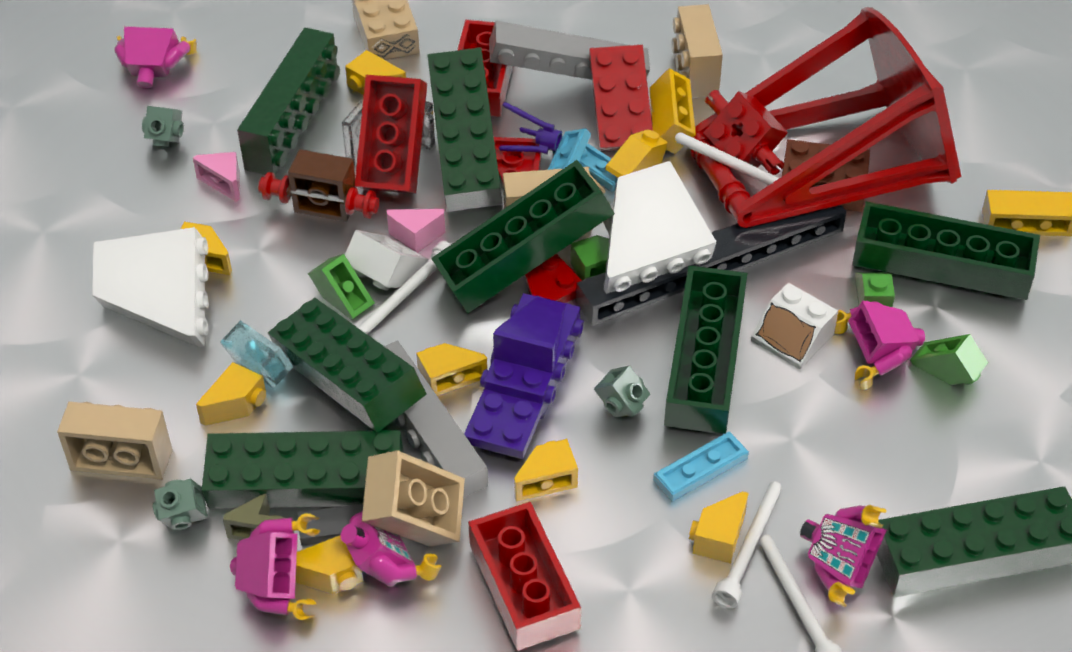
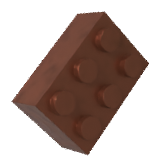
[782,139,871,212]

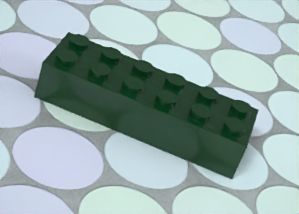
[237,27,340,175]
[427,47,503,212]
[431,160,615,313]
[852,201,1040,300]
[664,265,748,434]
[267,297,427,433]
[201,430,404,509]
[877,486,1072,597]

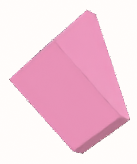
[193,152,240,202]
[387,209,445,253]

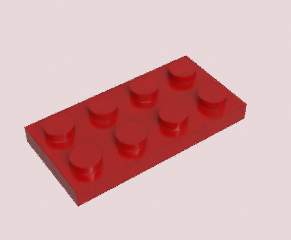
[589,44,653,152]

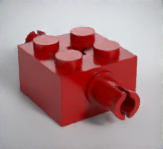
[703,90,788,175]

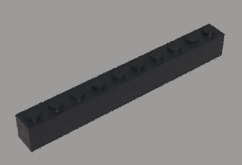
[576,205,847,326]

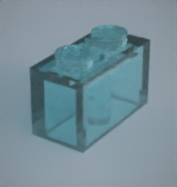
[220,320,294,389]

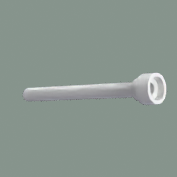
[675,132,779,185]
[358,241,451,334]
[712,481,781,609]
[760,535,842,652]

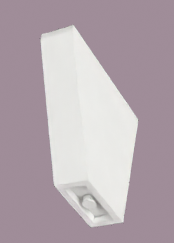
[604,161,716,294]
[92,227,208,347]

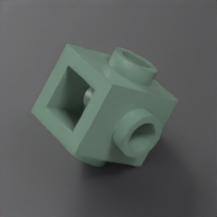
[142,106,184,147]
[594,365,651,417]
[153,478,208,530]

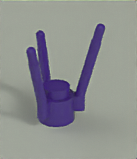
[499,102,562,155]

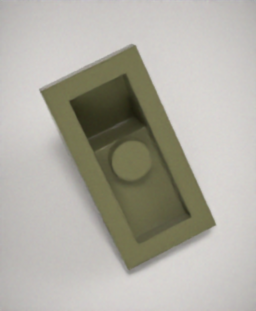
[223,494,283,540]

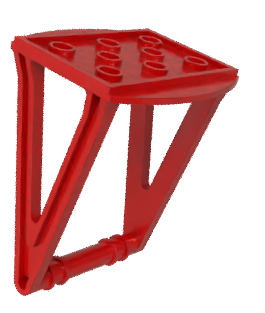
[691,7,962,228]

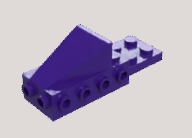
[464,293,584,459]

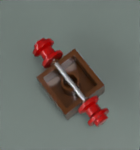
[258,149,379,222]

